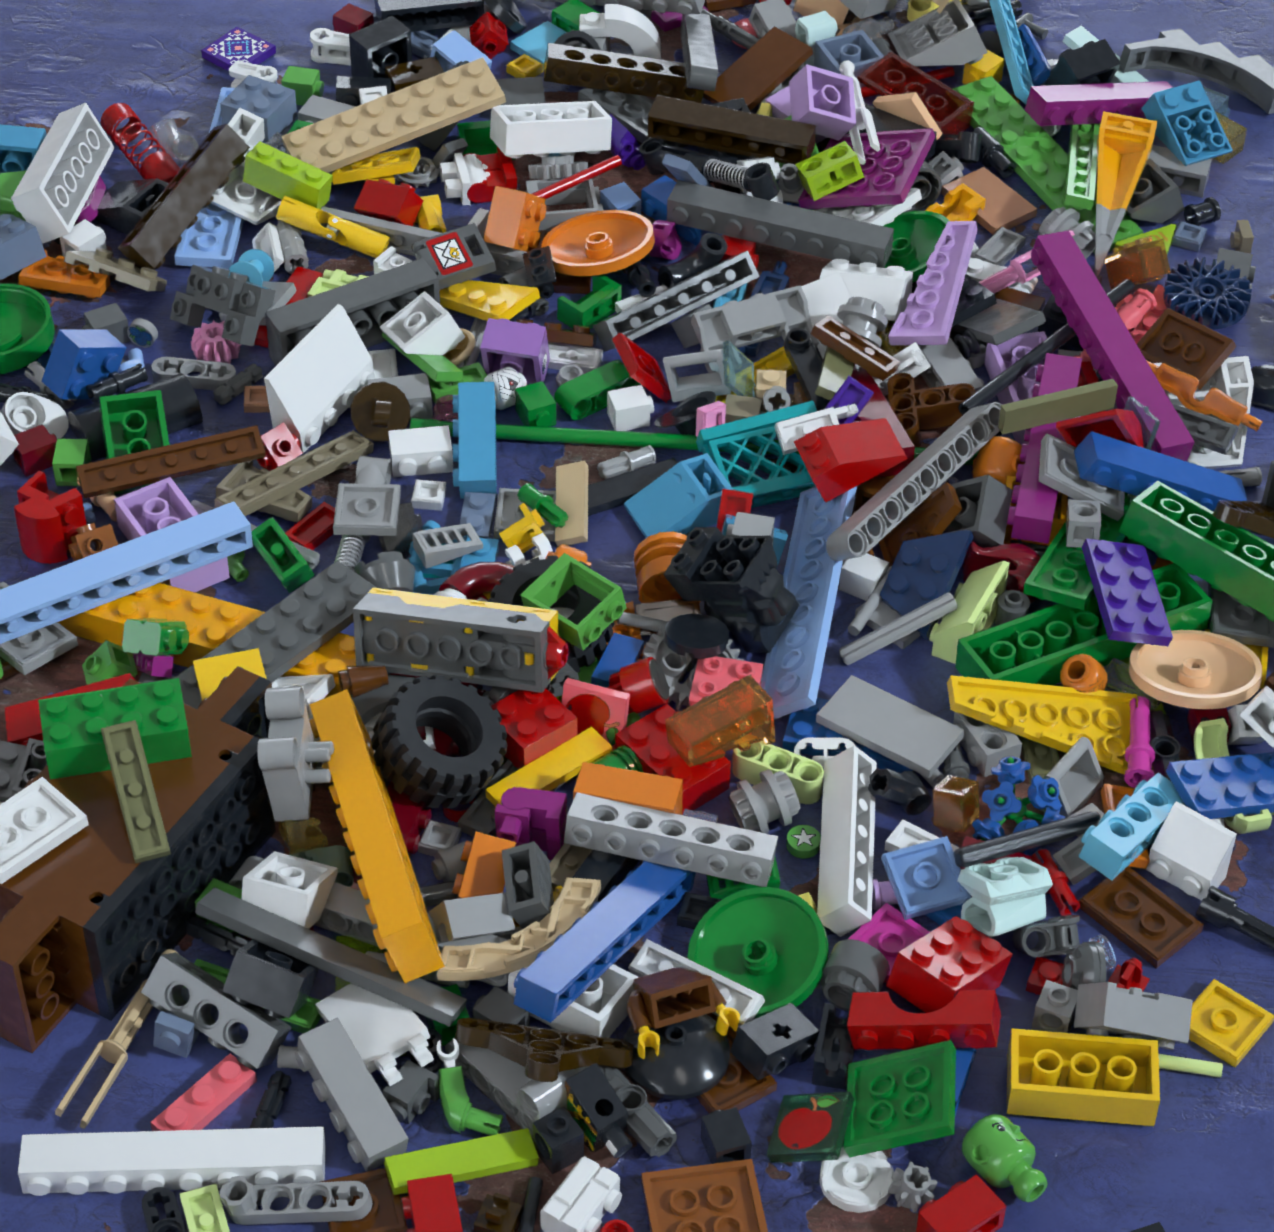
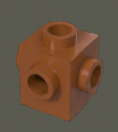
[68,523,118,561]

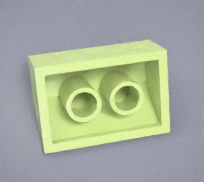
[929,561,1009,664]

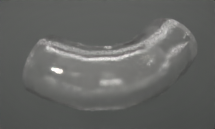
[149,118,199,166]

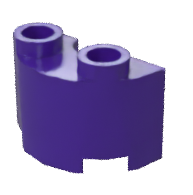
[608,113,645,170]

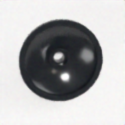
[623,1014,730,1100]

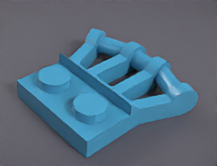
[408,520,499,595]

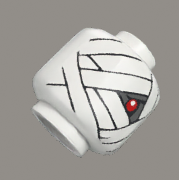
[484,367,527,410]

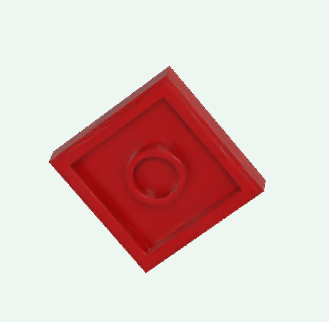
[612,333,672,403]

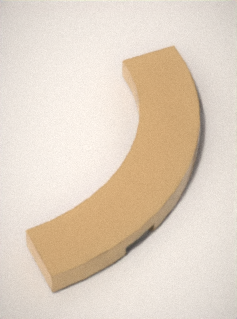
[437,877,601,981]

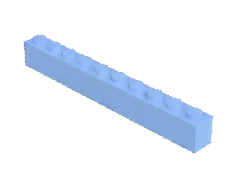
[0,501,253,644]

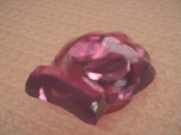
[432,395,458,421]

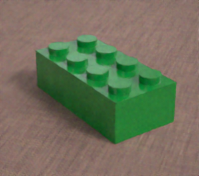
[38,678,192,780]

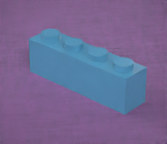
[453,382,497,499]

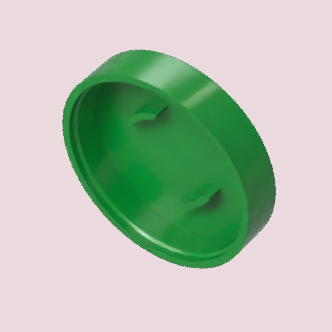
[0,284,55,374]

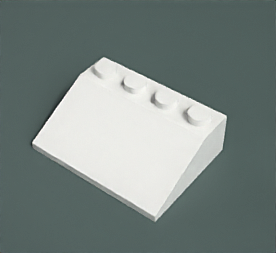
[264,304,375,454]

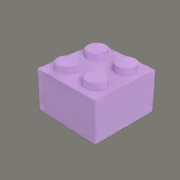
[789,64,856,140]

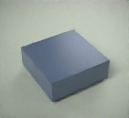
[1171,222,1207,252]

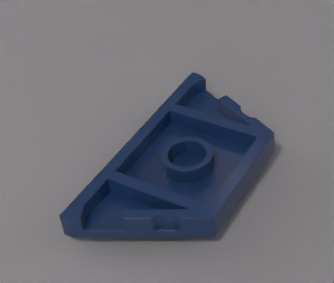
[880,530,974,641]

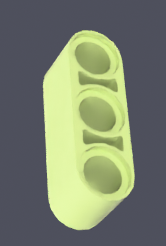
[732,737,824,804]

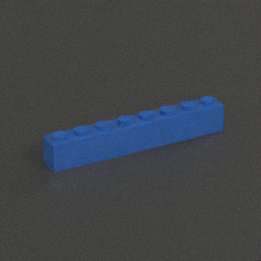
[513,861,696,1023]

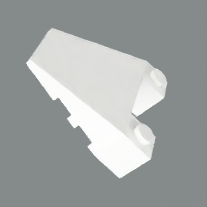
[211,108,333,225]

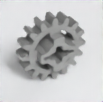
[528,155,588,180]

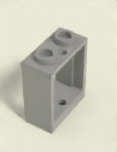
[526,178,603,232]

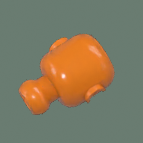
[972,436,1025,485]

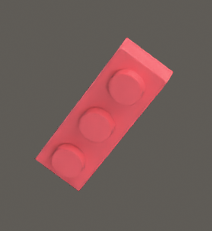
[150,1053,257,1131]

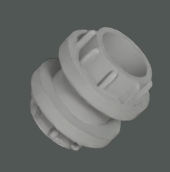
[1038,207,1095,259]
[837,297,888,348]
[728,769,801,834]

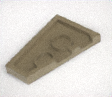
[64,248,167,291]
[216,460,312,523]

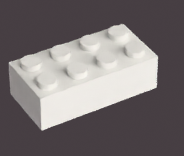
[490,101,612,158]

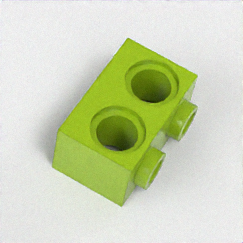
[795,141,864,201]

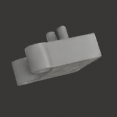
[258,686,334,821]

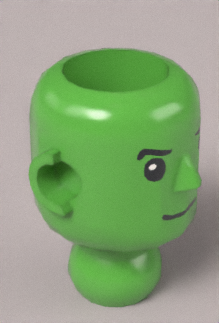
[961,1114,1048,1203]

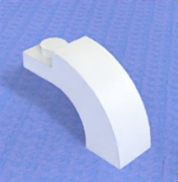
[579,4,661,59]

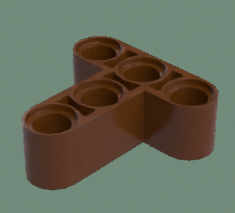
[887,373,975,447]

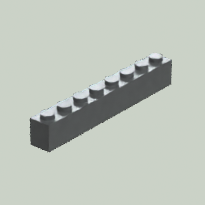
[667,180,894,268]

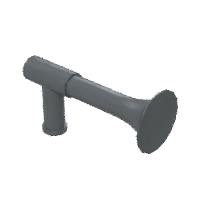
[980,13,1048,55]

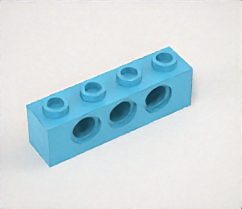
[1078,773,1185,881]

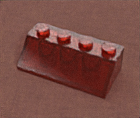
[857,52,974,135]

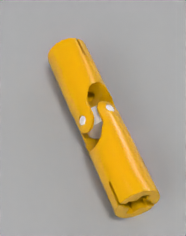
[276,196,390,258]

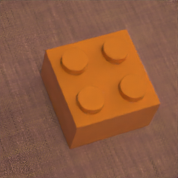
[483,186,546,252]

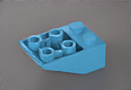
[1142,80,1233,166]
[624,453,733,538]

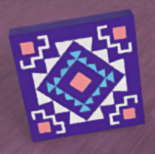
[201,27,276,71]

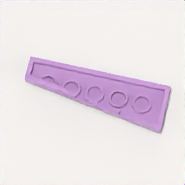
[888,221,978,346]

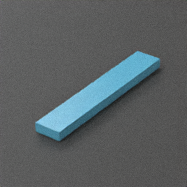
[989,0,1034,104]

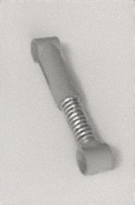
[334,456,392,571]

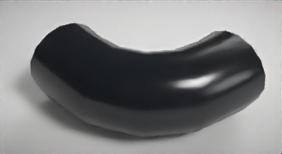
[658,233,728,288]

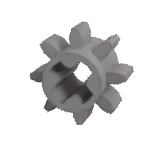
[888,1162,937,1212]

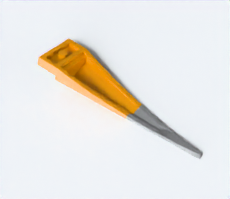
[1095,111,1157,276]

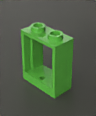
[521,553,627,651]

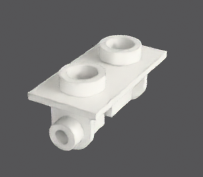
[873,342,931,396]

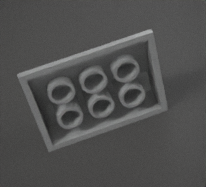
[888,0,988,66]

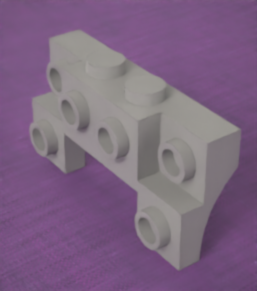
[691,285,819,373]

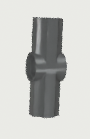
[598,1065,677,1158]

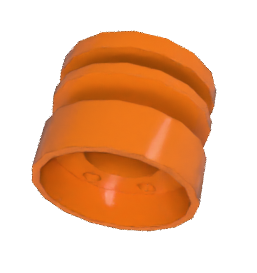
[634,532,701,604]

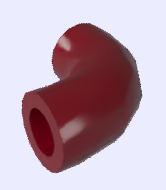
[439,562,515,600]

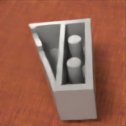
[1074,982,1193,1050]

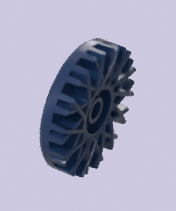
[1163,257,1252,330]

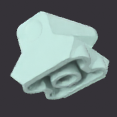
[957,857,1053,937]

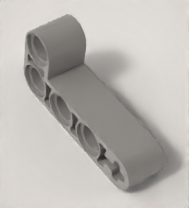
[445,1040,567,1137]

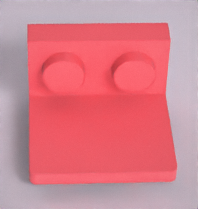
[688,656,763,737]

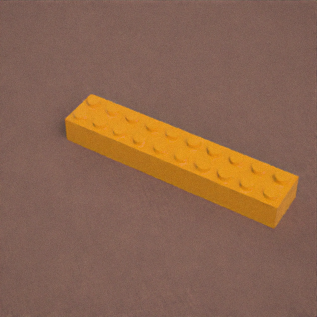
[58,583,356,698]
[309,689,445,983]

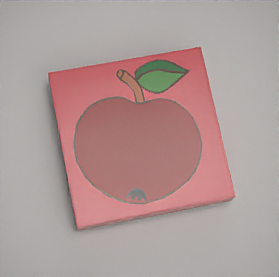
[562,678,630,751]

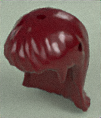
[962,542,1041,604]

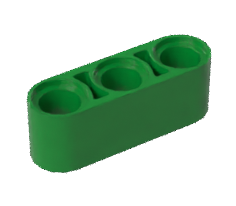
[554,360,640,420]

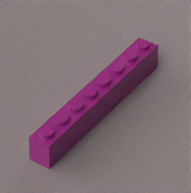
[1007,353,1082,544]

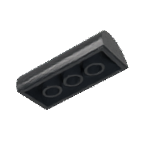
[68,373,203,461]

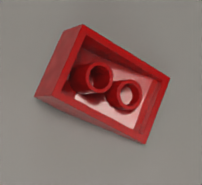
[794,418,908,503]

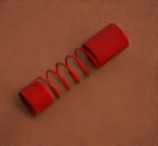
[101,103,180,183]

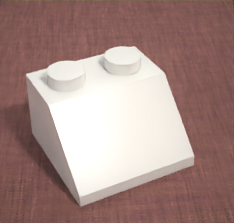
[379,291,465,355]
[1146,801,1237,901]
[241,851,338,929]

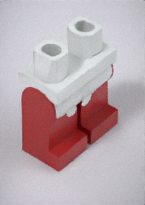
[440,147,517,205]

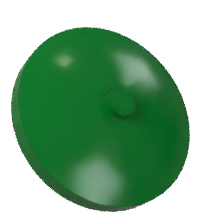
[884,211,951,282]
[688,887,829,1020]

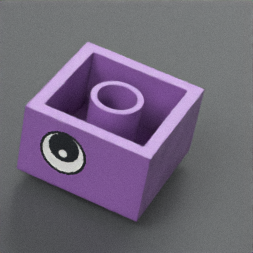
[480,318,550,385]

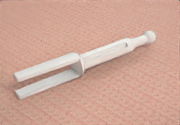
[839,60,881,165]

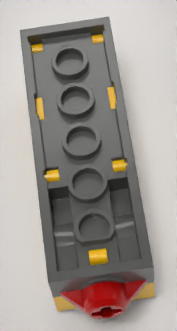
[353,588,569,693]

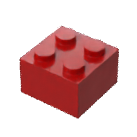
[491,688,578,770]

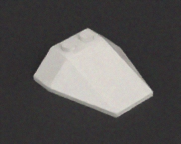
[1153,356,1254,469]

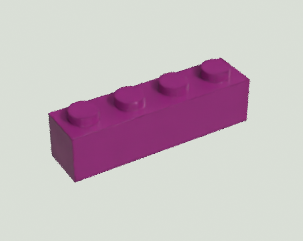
[132,653,174,677]

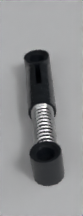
[639,138,780,200]

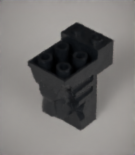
[663,527,799,653]

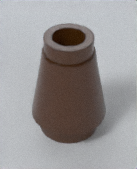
[338,665,389,699]

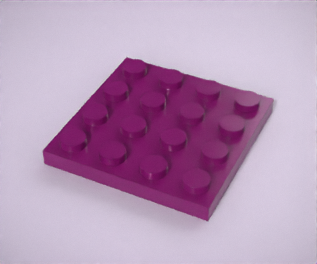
[798,128,935,210]

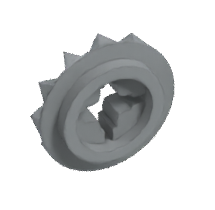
[397,157,440,188]

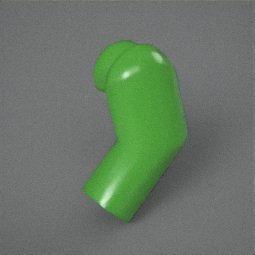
[227,550,249,582]

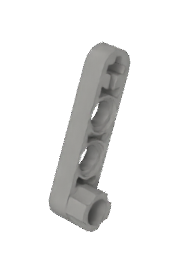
[220,1176,373,1225]

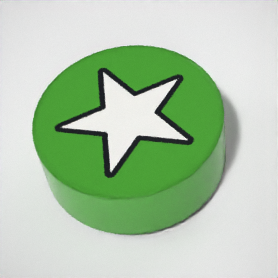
[786,825,821,859]

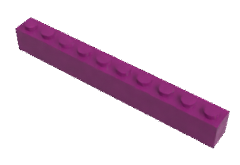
[1031,231,1195,462]

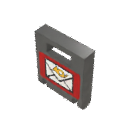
[411,223,496,290]

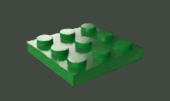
[844,1040,956,1158]

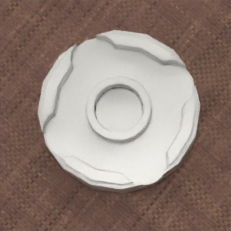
[819,1147,894,1213]

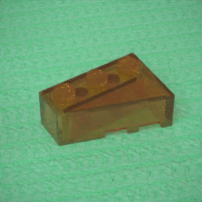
[1105,236,1171,290]

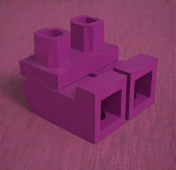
[495,787,567,860]

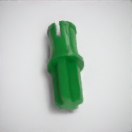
[517,483,568,528]

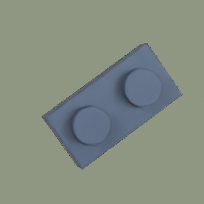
[459,492,496,539]

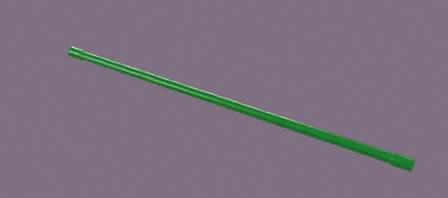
[410,418,978,465]

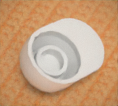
[1,392,68,439]

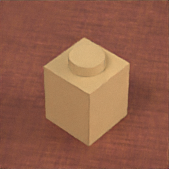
[755,370,786,412]

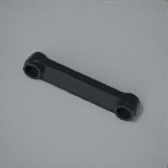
[784,328,830,411]

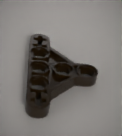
[1212,500,1274,539]
[454,1018,634,1082]

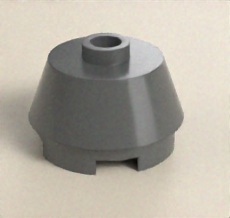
[354,551,415,592]

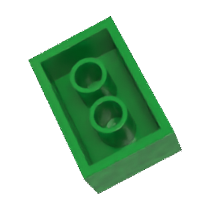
[100,390,174,495]

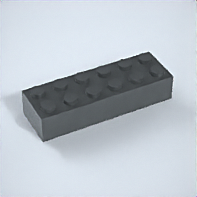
[265,258,440,366]

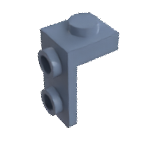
[153,987,214,1058]

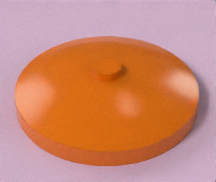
[541,210,655,276]

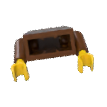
[627,968,740,1059]

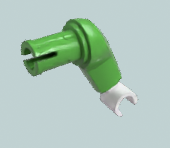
[437,1038,504,1136]

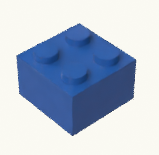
[42,329,127,400]

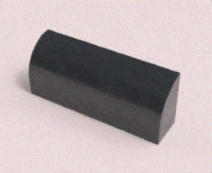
[374,0,484,32]

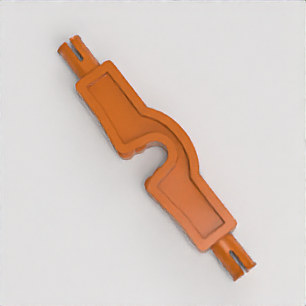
[1146,360,1263,432]

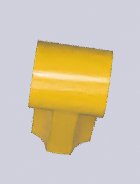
[414,194,446,233]

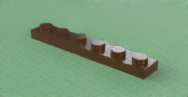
[76,425,266,499]

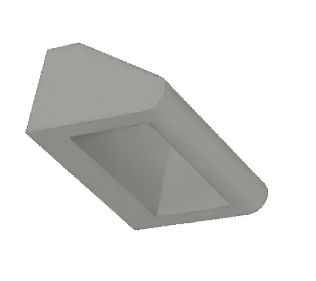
[663,349,733,402]
[1039,737,1104,818]

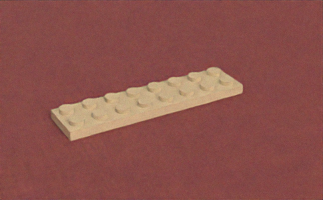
[281,57,506,173]

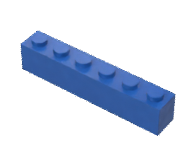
[1074,431,1248,512]

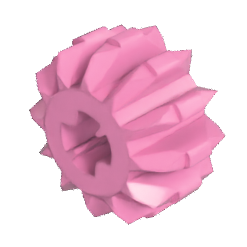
[191,319,241,364]

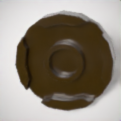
[350,381,410,442]

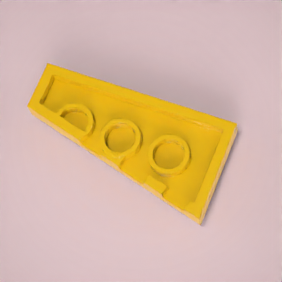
[439,280,540,321]

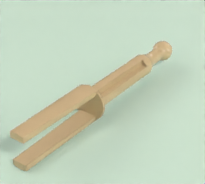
[55,949,178,1129]

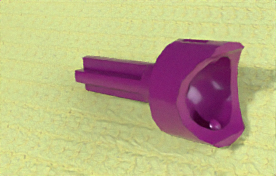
[649,220,682,260]

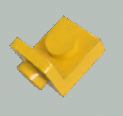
[499,503,545,553]

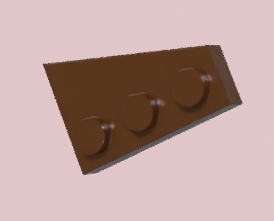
[879,482,962,567]

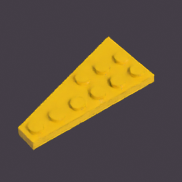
[947,675,1138,775]

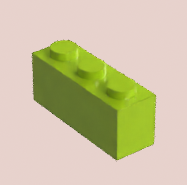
[243,141,333,209]

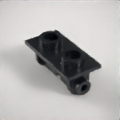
[522,246,557,299]

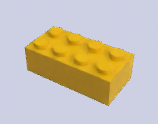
[1007,1028,1160,1126]

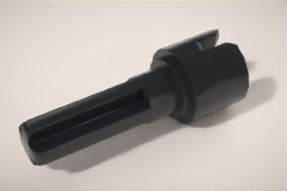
[1196,885,1274,950]

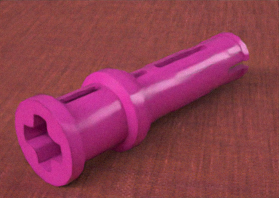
[1124,696,1155,788]

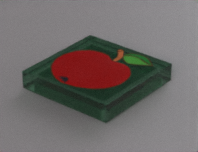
[766,1092,855,1163]

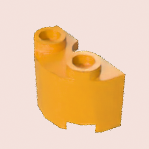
[924,183,986,221]

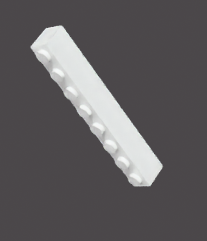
[18,1127,326,1196]

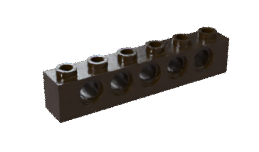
[544,43,704,103]

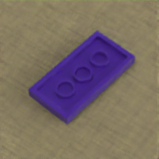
[1081,538,1173,647]

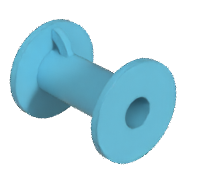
[229,249,274,286]

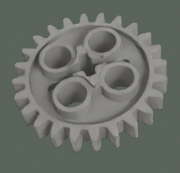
[642,627,745,715]

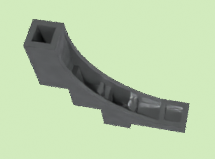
[1119,28,1274,114]

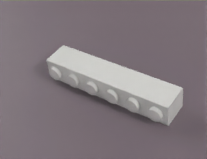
[817,745,876,937]

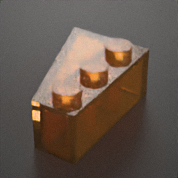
[665,675,776,767]

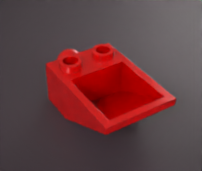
[1056,409,1144,448]

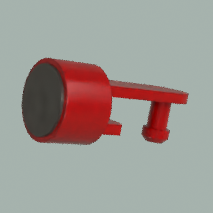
[607,657,669,714]

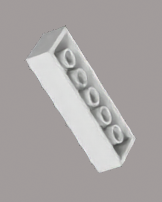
[11,103,115,244]

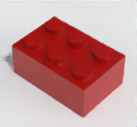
[615,704,731,816]
[886,916,1013,1013]

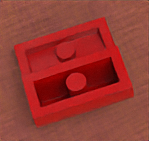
[14,488,87,564]

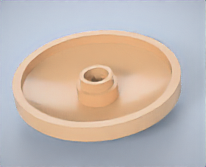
[1129,630,1262,709]

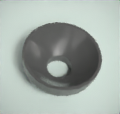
[1062,941,1106,990]

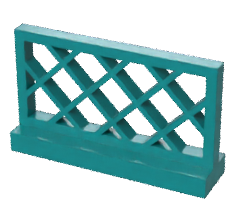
[696,401,817,485]
[708,426,816,508]

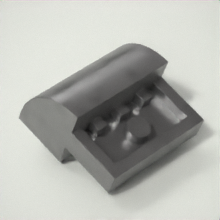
[0,738,47,802]

